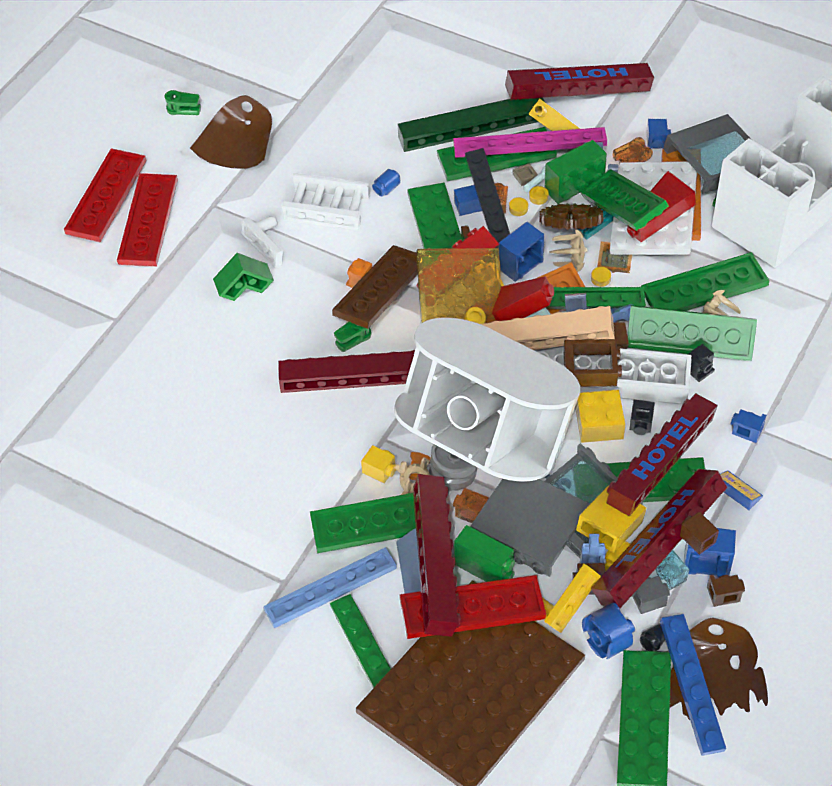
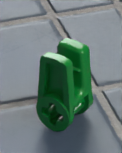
[164,90,201,115]
[334,322,372,352]

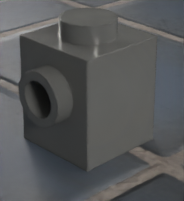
[632,576,670,614]

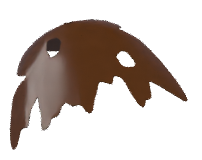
[670,618,768,720]

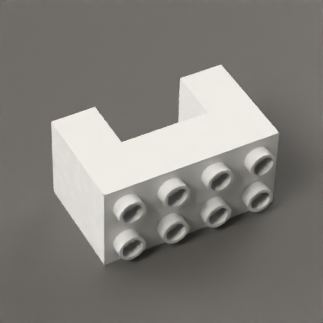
[712,76,832,268]

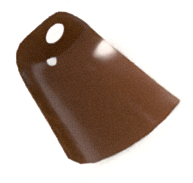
[190,95,272,169]

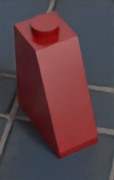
[492,276,554,321]

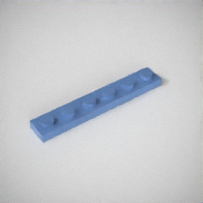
[263,547,397,628]

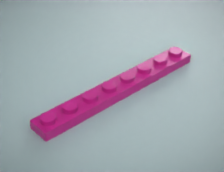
[453,127,607,157]

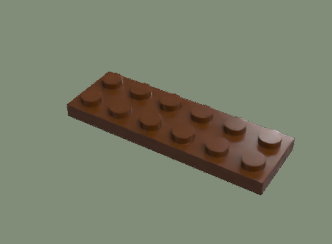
[332,245,428,329]

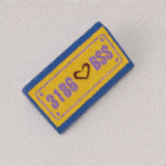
[720,470,763,510]

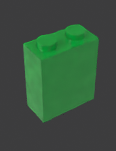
[454,525,515,582]

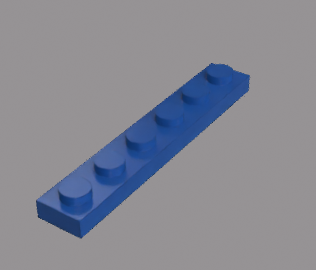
[660,614,727,756]

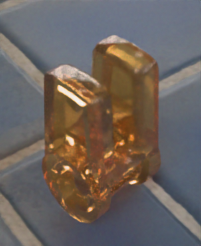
[612,137,653,165]

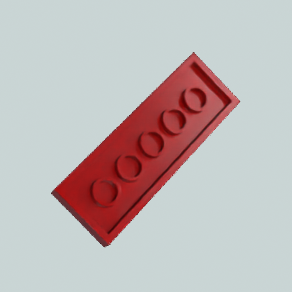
[64,148,147,242]
[117,173,178,267]
[399,575,546,639]

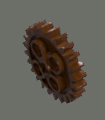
[539,203,603,230]

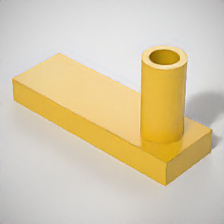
[529,99,580,131]
[542,564,601,633]

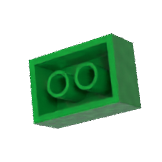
[544,140,607,204]

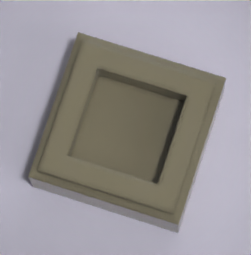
[513,163,538,187]

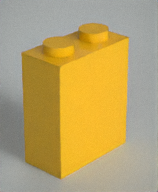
[576,485,647,553]

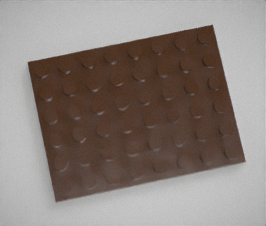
[356,580,585,786]

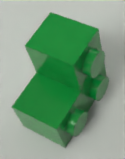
[213,253,274,301]

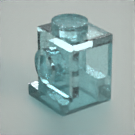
[656,550,689,591]

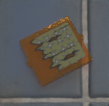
[597,241,632,273]

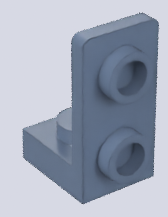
[565,293,587,312]

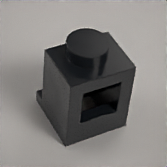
[687,344,715,382]
[629,399,655,435]

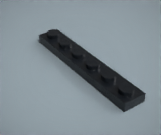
[465,148,510,259]

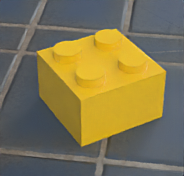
[575,390,625,443]

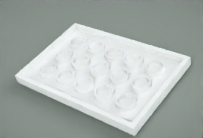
[610,162,697,255]

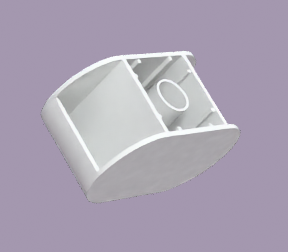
[394,318,580,481]

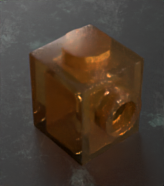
[453,488,489,523]

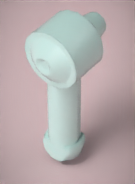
[523,166,545,192]

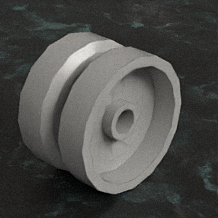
[429,444,477,490]

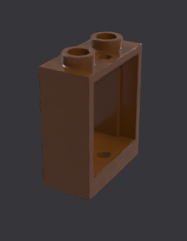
[563,339,622,387]

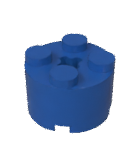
[582,603,635,660]

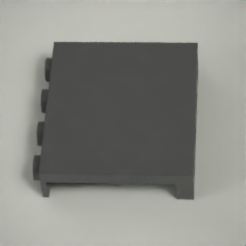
[470,478,590,577]

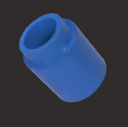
[372,169,400,197]

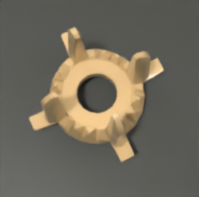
[549,230,587,272]
[702,290,741,316]
[395,457,430,495]

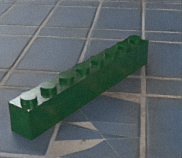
[397,98,545,152]

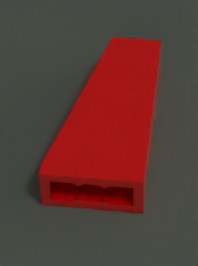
[627,171,696,242]

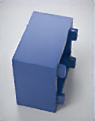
[498,222,544,282]
[683,528,736,578]

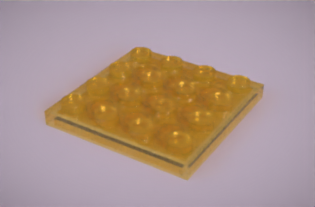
[416,248,501,324]

